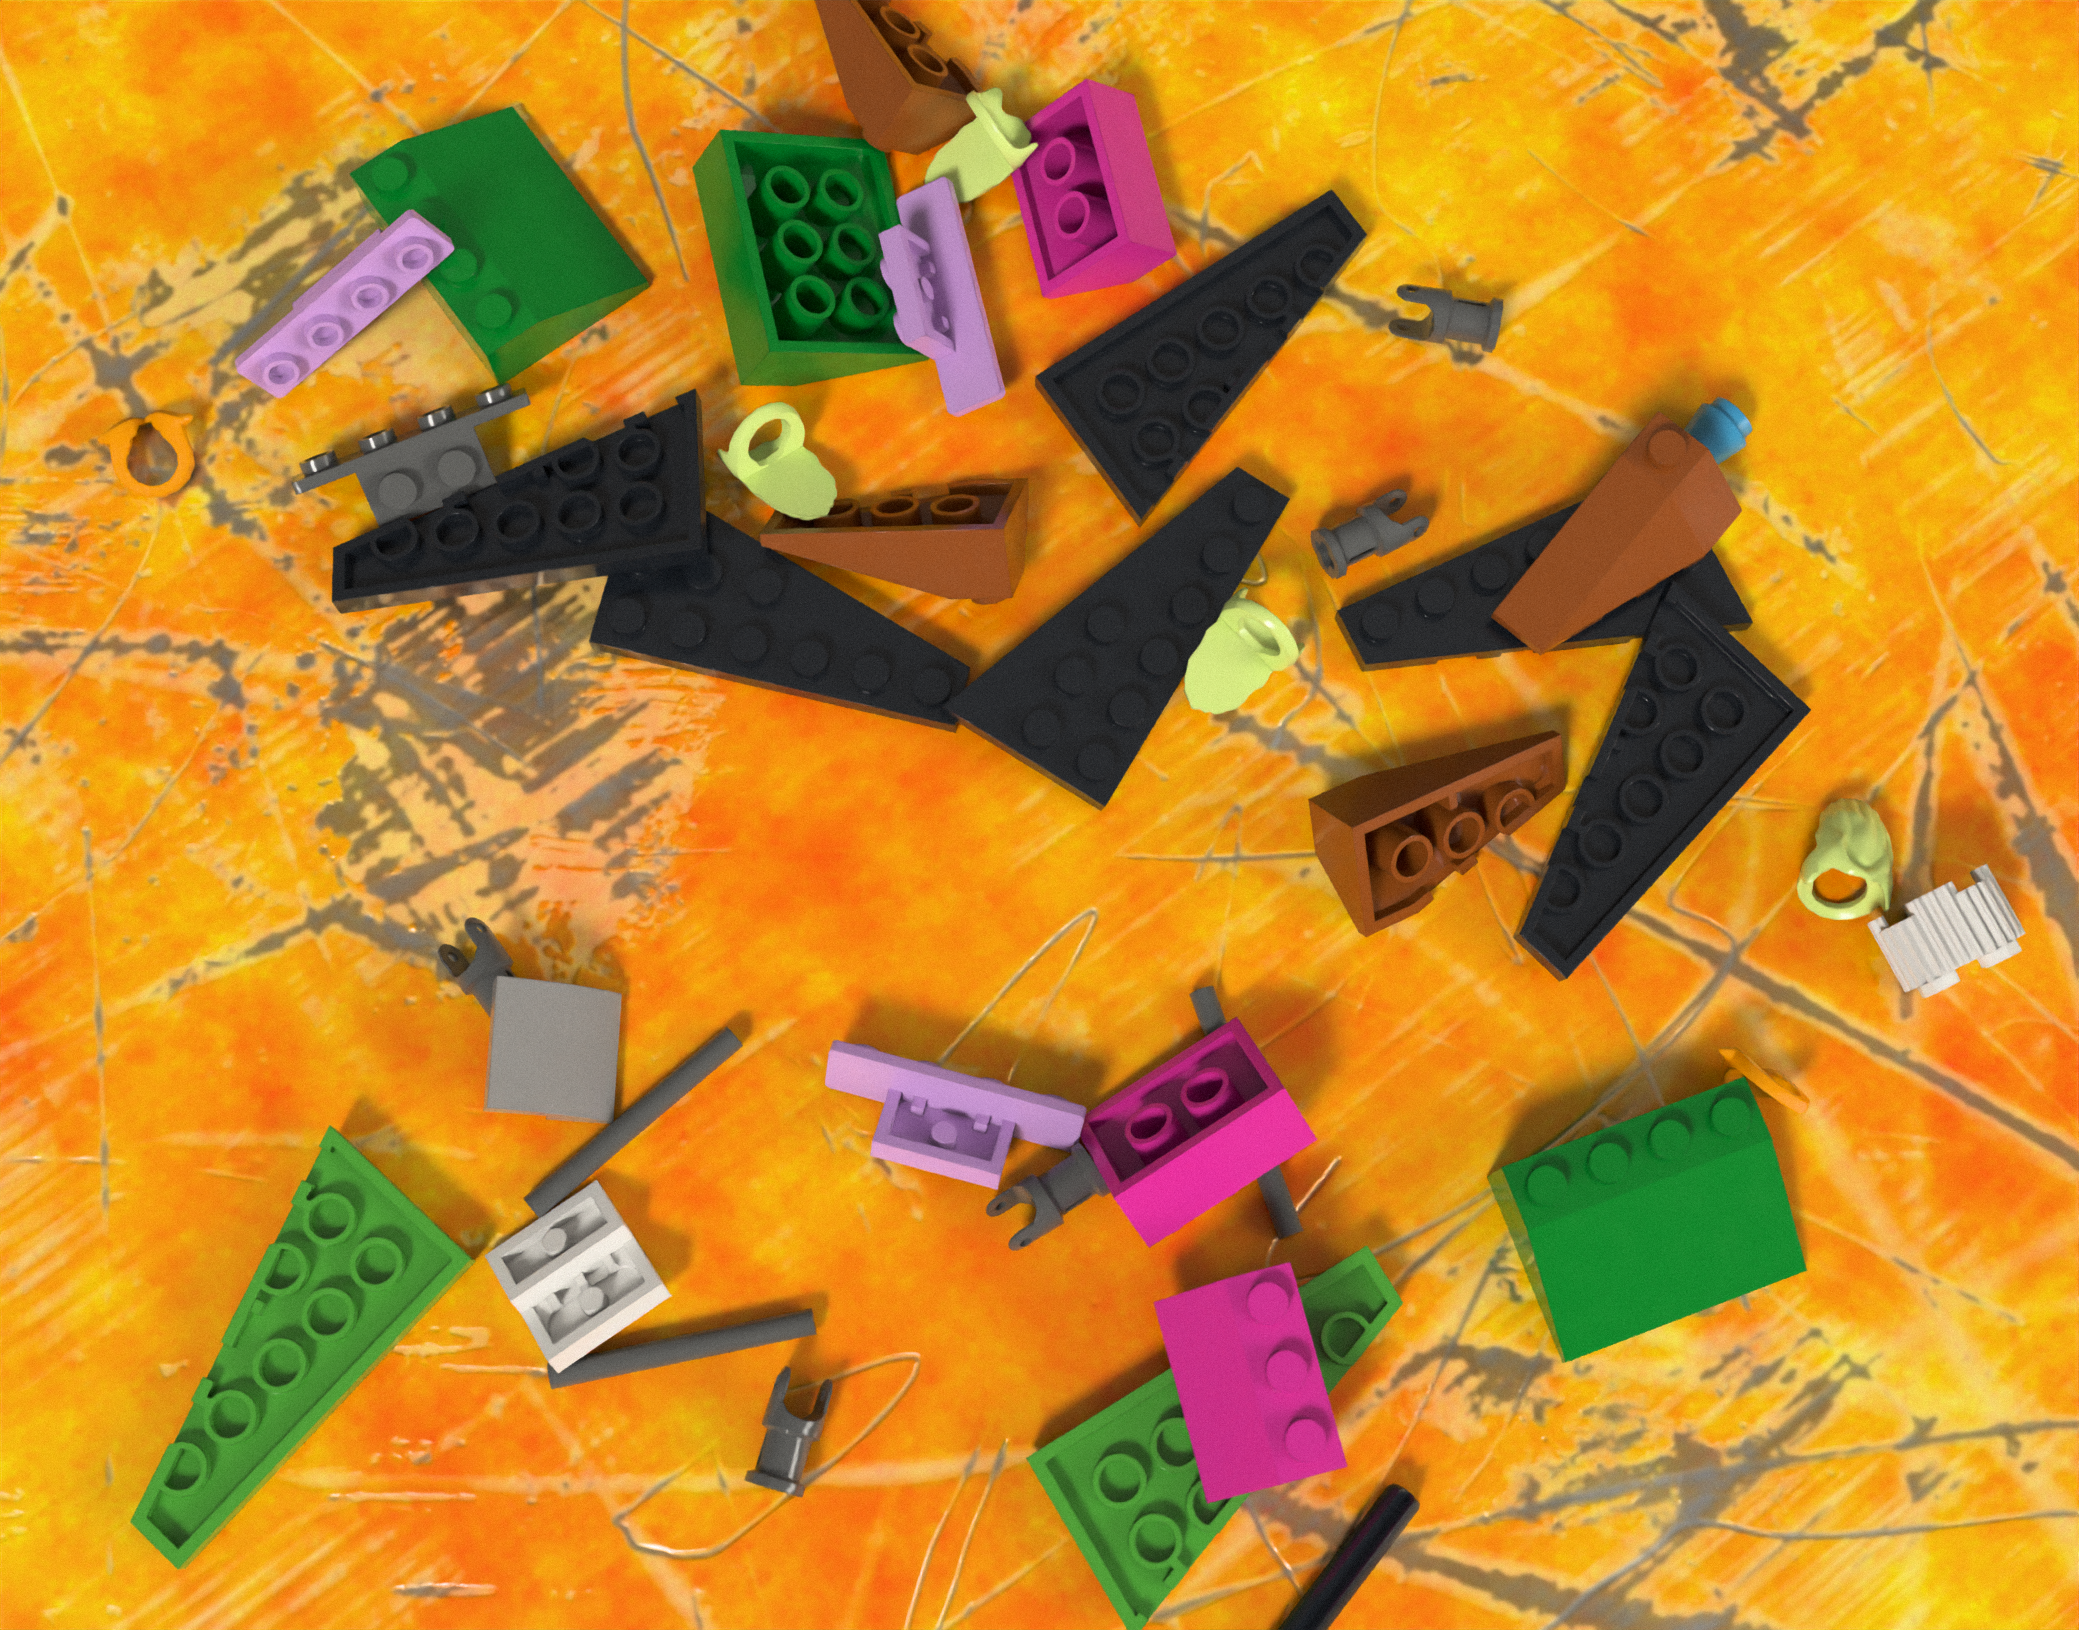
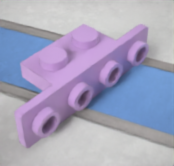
[878,177,1005,417]
[235,210,454,398]
[825,1040,1087,1190]

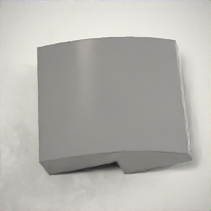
[483,976,622,1124]

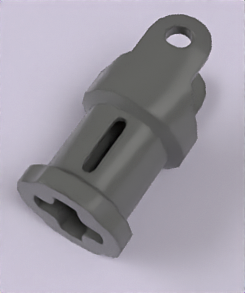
[1388,284,1503,353]
[1310,489,1430,579]
[438,917,517,1018]
[986,1142,1111,1251]
[744,1366,833,1498]

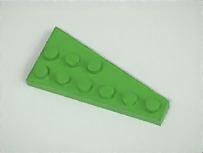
[130,1125,476,1569]
[1026,1246,1403,1630]

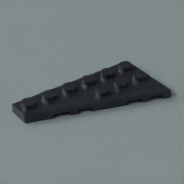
[1035,189,1367,528]
[332,388,708,614]
[940,467,1290,811]
[1334,500,1753,672]
[589,510,970,733]
[1513,581,1811,982]

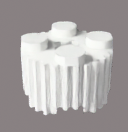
[1867,864,2026,998]

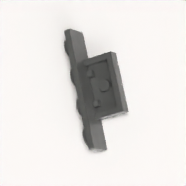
[291,382,531,527]

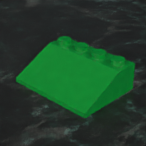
[349,106,650,385]
[692,129,930,386]
[1487,1077,1807,1363]

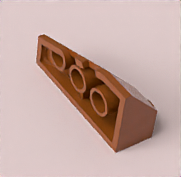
[815,0,984,155]
[1491,411,1743,655]
[759,478,1029,605]
[1308,730,1566,937]

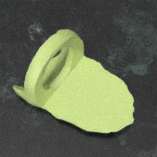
[925,87,1038,204]
[717,402,837,520]
[1184,587,1305,714]
[1797,798,1894,920]

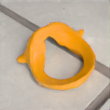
[97,410,195,498]
[1719,1046,1810,1115]

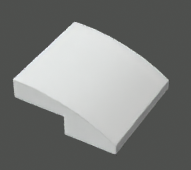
[485,1180,672,1373]

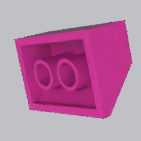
[1011,78,1177,299]
[1080,1017,1317,1248]
[1154,1262,1348,1503]

